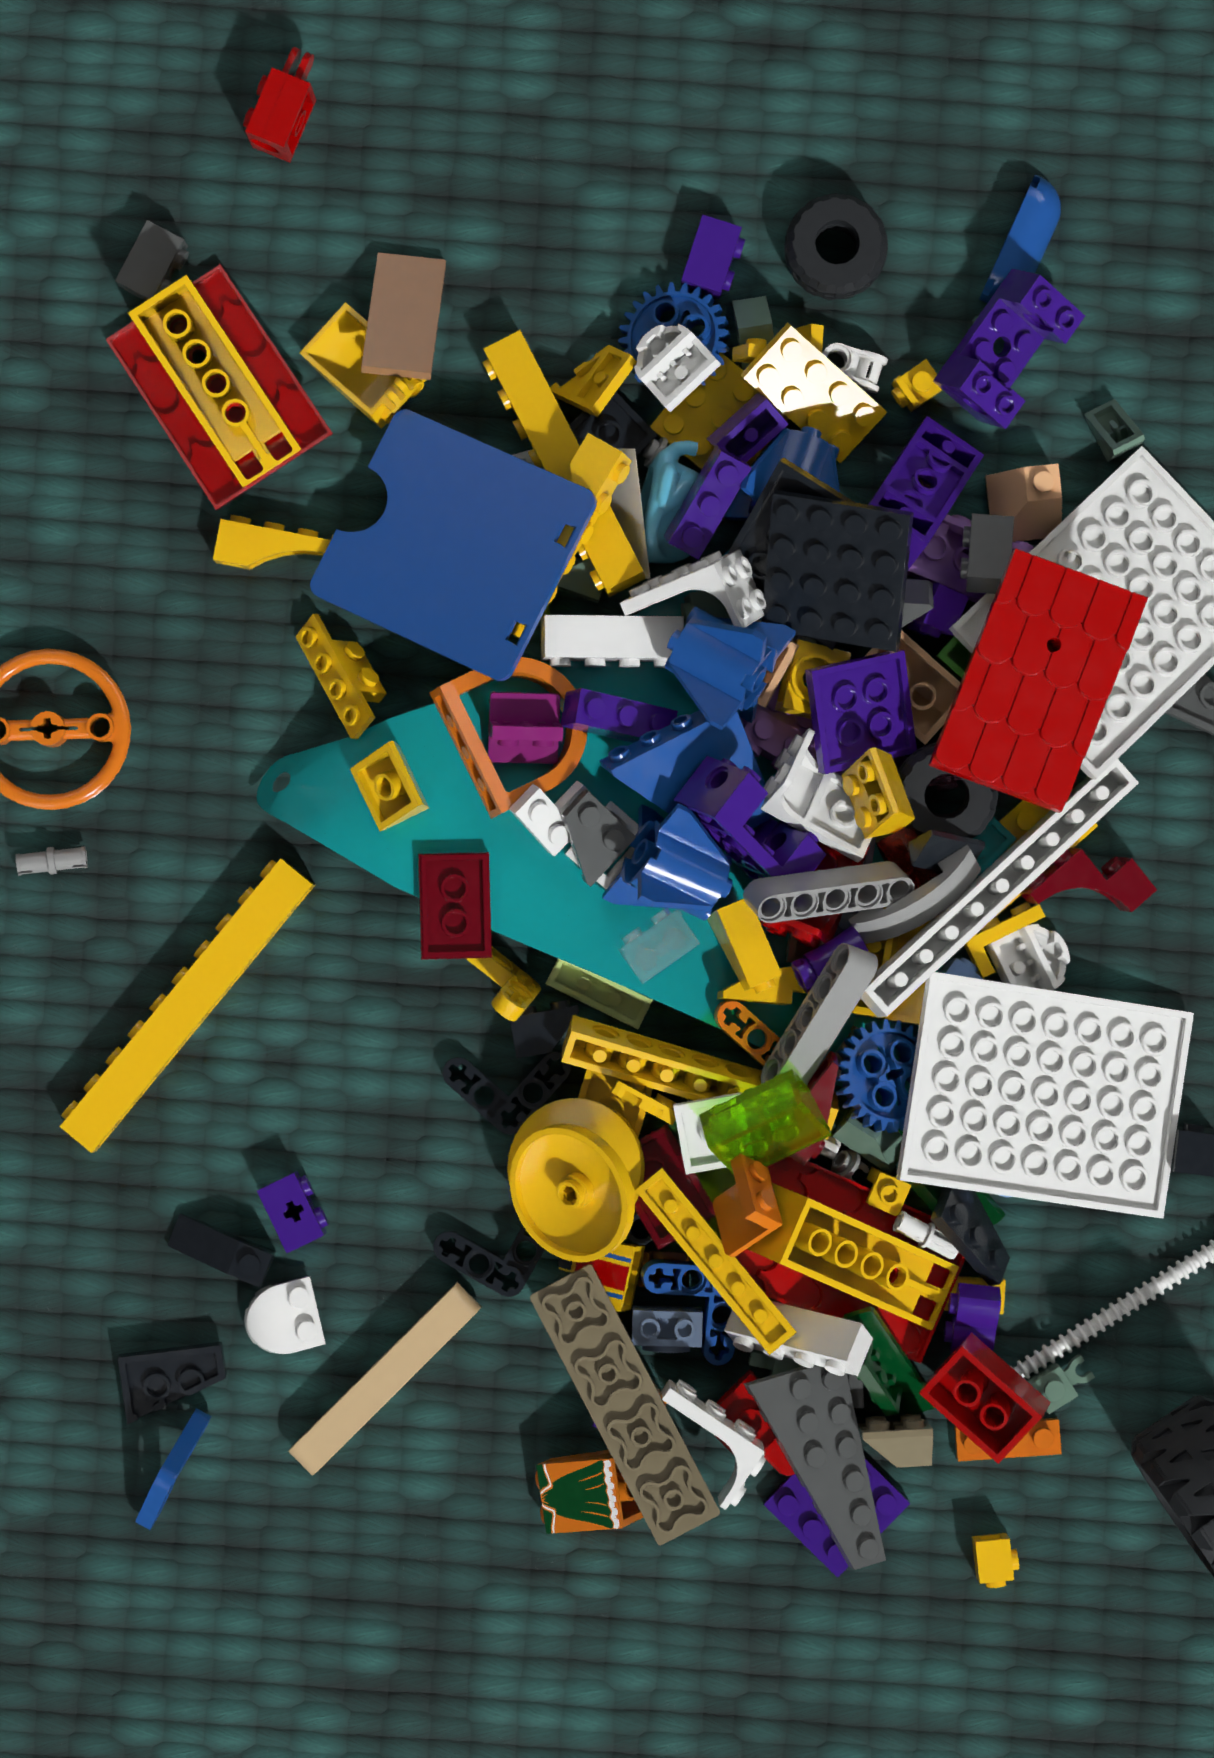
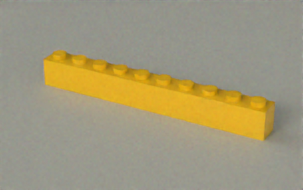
[59,858,315,1153]

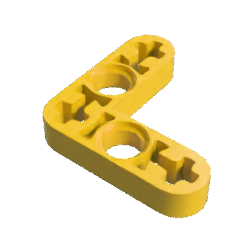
[465,947,541,1021]

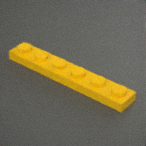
[635,1168,797,1355]

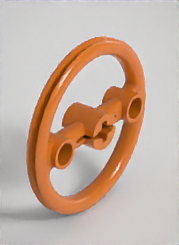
[0,649,131,810]

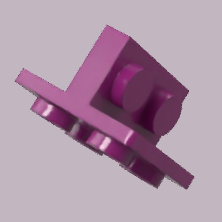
[488,692,563,764]

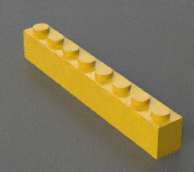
[482,330,646,597]

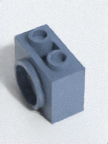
[631,1305,703,1353]

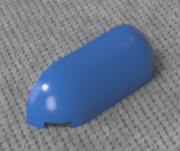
[979,175,1061,303]

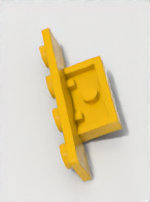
[296,613,387,739]

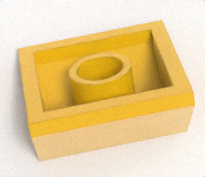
[350,741,429,831]

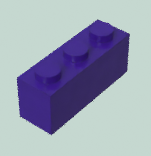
[664,445,751,560]
[561,688,678,743]

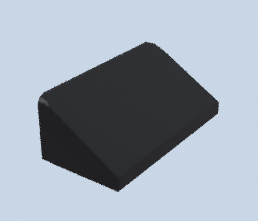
[909,829,985,873]

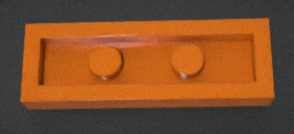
[954,1418,1062,1462]

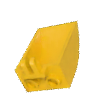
[299,302,426,429]

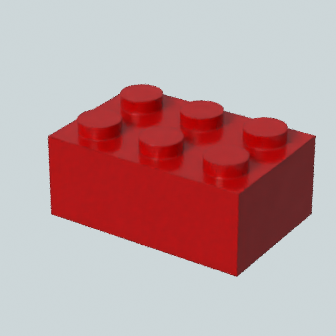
[919,1332,1051,1464]

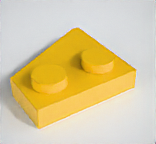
[550,345,637,417]
[611,1079,676,1125]

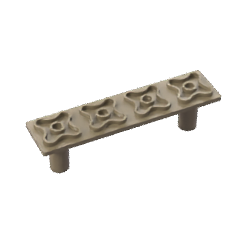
[530,1264,720,1545]

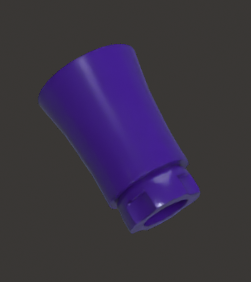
[791,926,868,993]

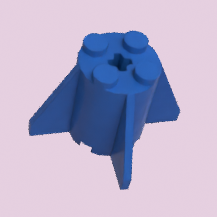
[724,426,840,521]
[665,607,796,730]
[602,803,733,921]

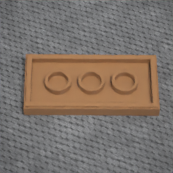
[361,252,446,380]

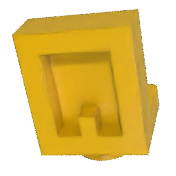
[891,359,942,412]
[866,1167,912,1216]

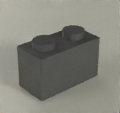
[115,220,189,301]
[960,513,1014,594]

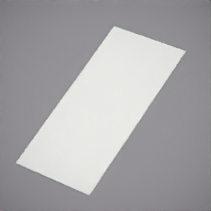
[610,448,650,579]

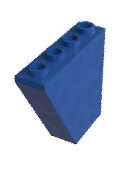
[599,710,774,828]

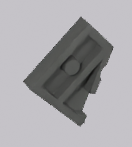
[561,789,636,887]

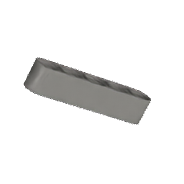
[743,861,915,923]
[761,943,878,1097]

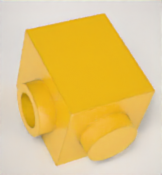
[972,1533,1019,1588]

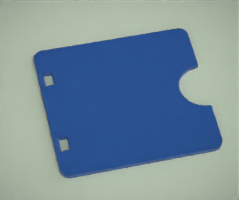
[310,409,597,681]

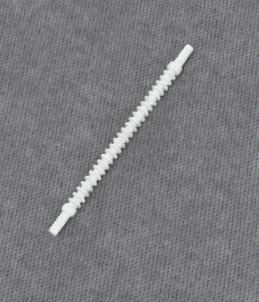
[1010,1239,1214,1379]

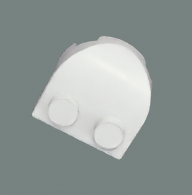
[634,324,721,412]
[985,924,1070,990]
[244,1277,326,1354]

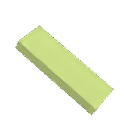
[545,958,653,1029]

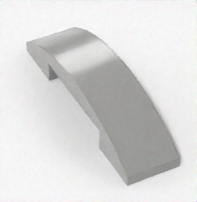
[848,845,981,944]

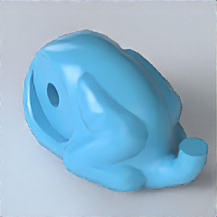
[641,440,699,564]

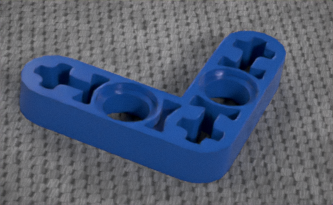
[640,1259,735,1366]
[135,1408,212,1530]

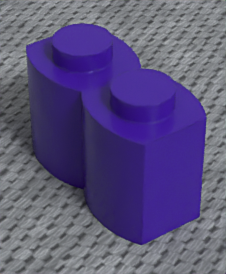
[943,1283,1001,1354]

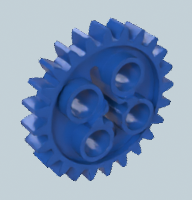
[618,282,731,392]
[836,1019,918,1133]

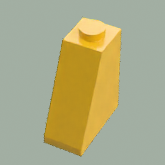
[707,899,782,994]

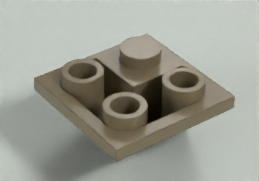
[858,1414,933,1468]

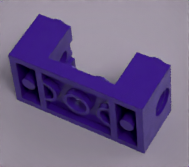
[933,269,1085,429]
[867,416,984,570]
[673,756,827,881]

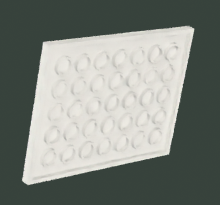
[949,446,1214,781]
[896,972,1194,1219]

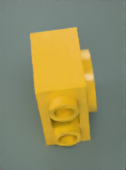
[775,639,851,719]

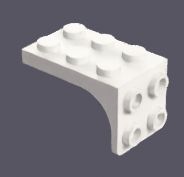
[620,549,766,628]
[761,728,872,863]
[662,1379,766,1510]

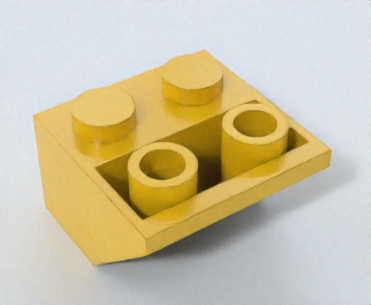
[841,747,915,839]

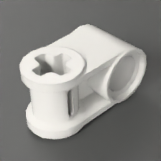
[823,343,888,393]

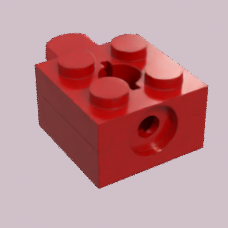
[243,47,316,163]
[713,1369,795,1476]

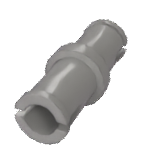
[16,846,88,876]

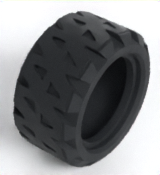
[1131,1395,1214,1577]

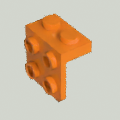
[713,1153,783,1257]

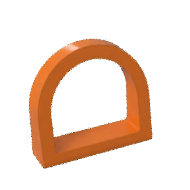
[430,657,587,819]

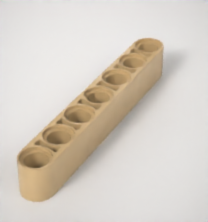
[288,1282,482,1476]

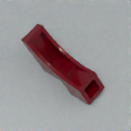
[1020,847,1157,912]

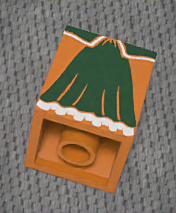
[535,1450,643,1534]

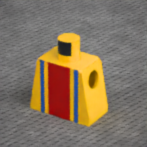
[558,1243,645,1312]

